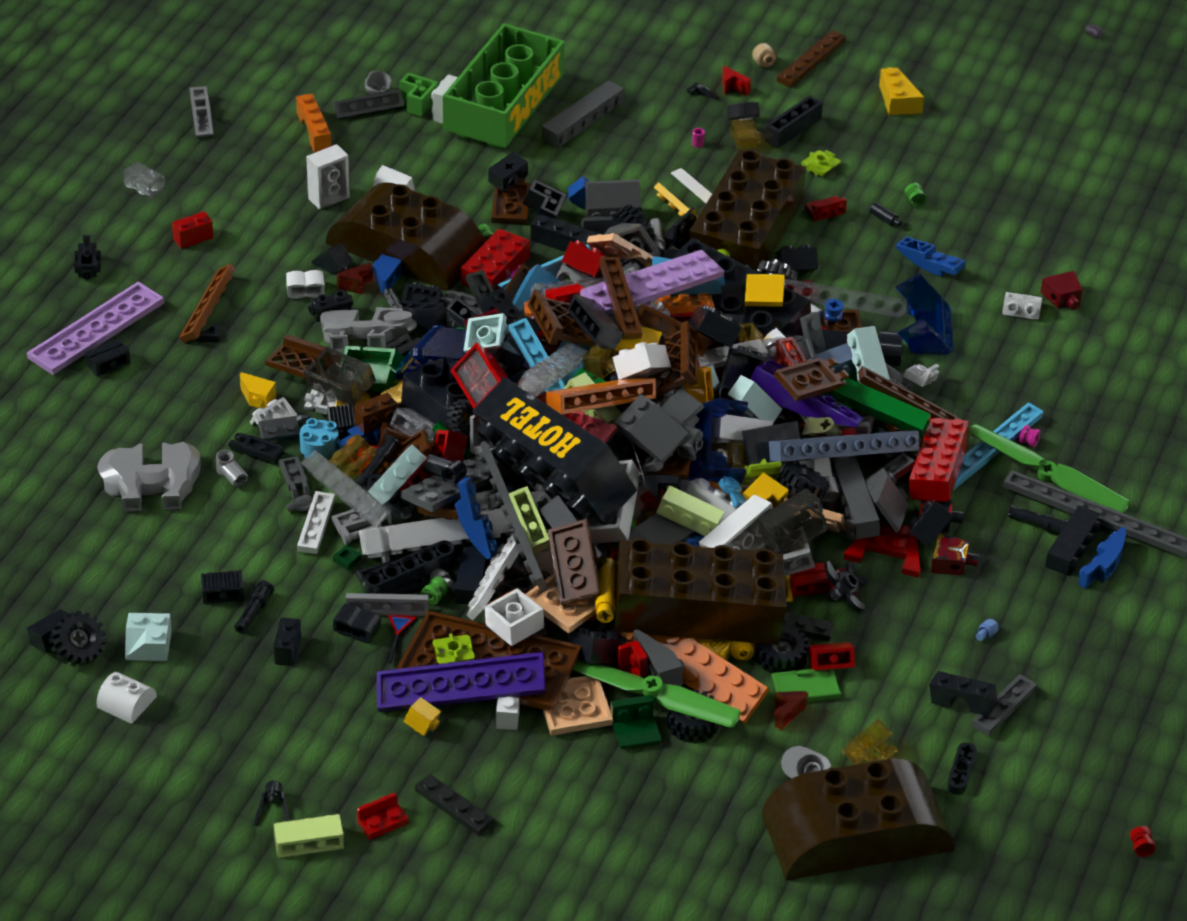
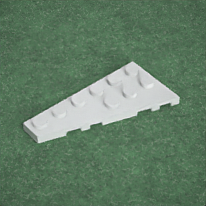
[467,531,521,620]

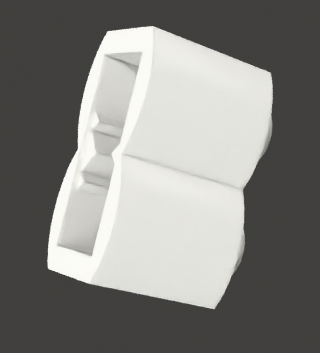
[286,270,325,299]

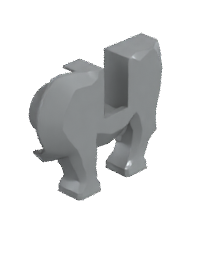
[320,309,417,353]
[97,442,201,512]

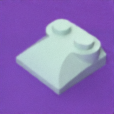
[464,313,509,353]

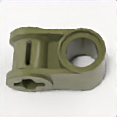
[802,417,842,439]

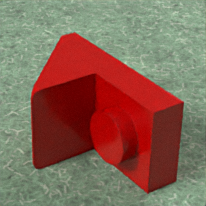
[722,66,751,96]

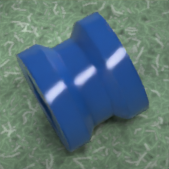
[824,299,844,322]

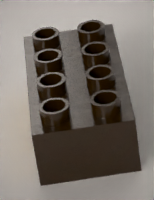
[689,149,806,272]
[614,538,786,645]

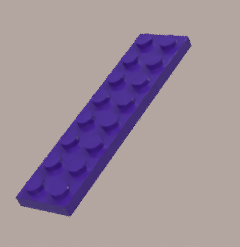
[377,652,546,712]

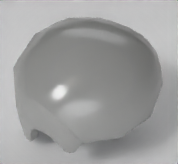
[365,71,392,95]

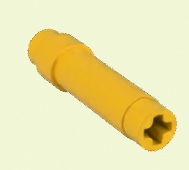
[595,558,616,623]

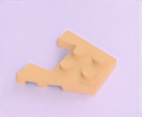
[586,233,654,267]

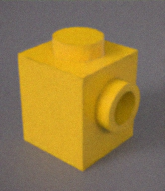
[403,697,441,736]

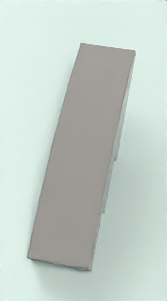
[190,86,213,137]

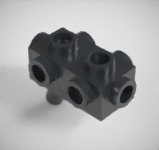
[74,234,101,280]
[308,290,353,322]

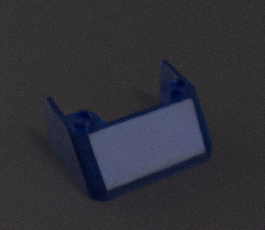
[896,273,954,355]
[395,325,467,380]
[687,398,748,486]

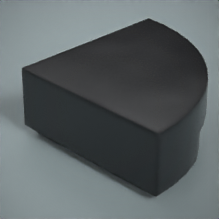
[200,325,219,342]

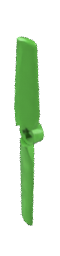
[968,424,1130,513]
[573,659,741,728]

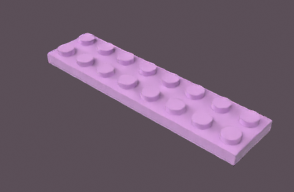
[580,250,724,315]
[27,282,164,375]

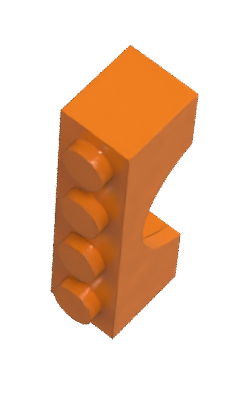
[296,94,331,153]

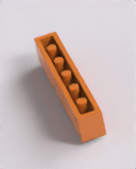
[546,376,656,414]

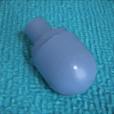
[976,619,999,641]

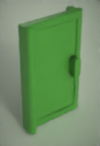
[772,669,842,705]

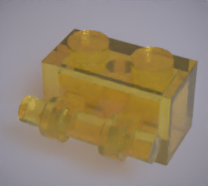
[583,344,619,379]
[329,434,376,482]
[697,443,747,473]
[842,718,897,765]

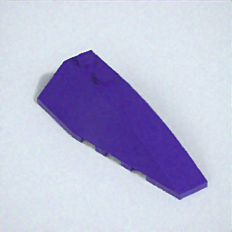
[750,358,863,427]

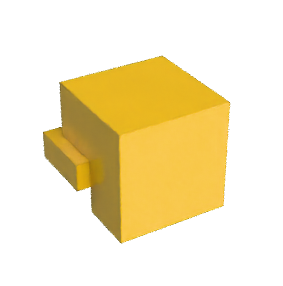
[743,472,788,517]

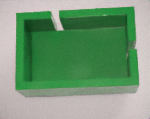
[336,346,405,392]

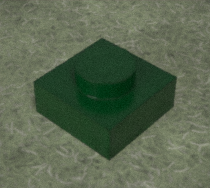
[333,545,361,570]

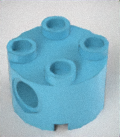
[300,418,339,463]

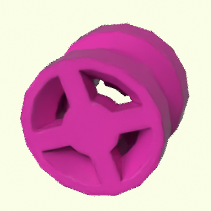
[1019,425,1041,448]

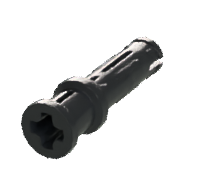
[356,435,401,490]
[1008,505,1068,534]
[234,580,275,634]

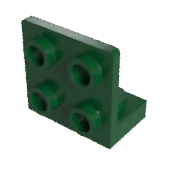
[610,695,661,749]

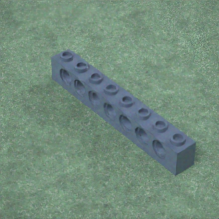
[769,431,920,461]

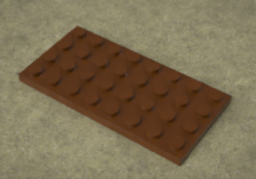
[396,611,582,712]

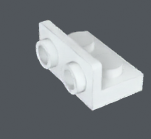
[1002,292,1042,320]
[903,364,940,387]
[250,397,297,425]

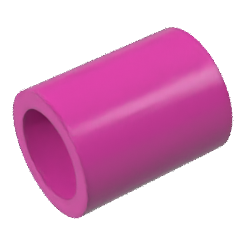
[692,128,705,148]

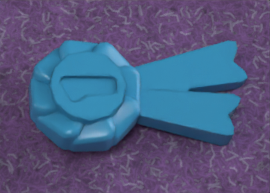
[718,476,747,508]

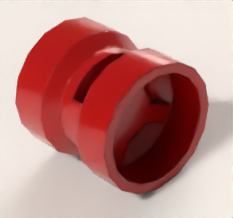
[1129,826,1156,857]

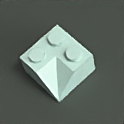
[125,613,172,661]

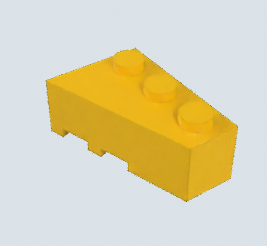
[879,67,924,115]

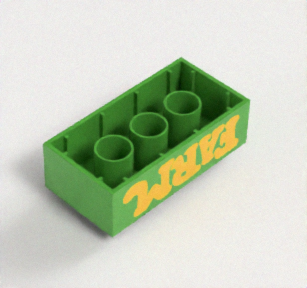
[443,23,565,148]

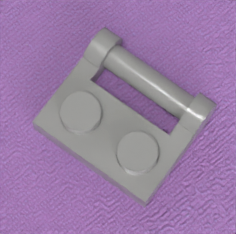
[332,505,382,545]

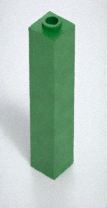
[823,372,931,438]

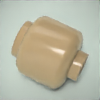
[752,43,777,68]

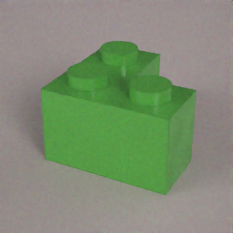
[400,73,438,116]

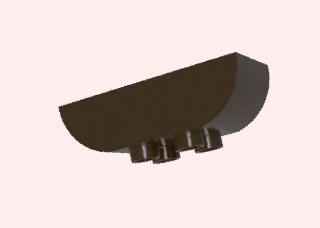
[326,182,485,292]
[762,759,954,880]

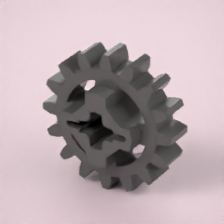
[758,260,797,284]

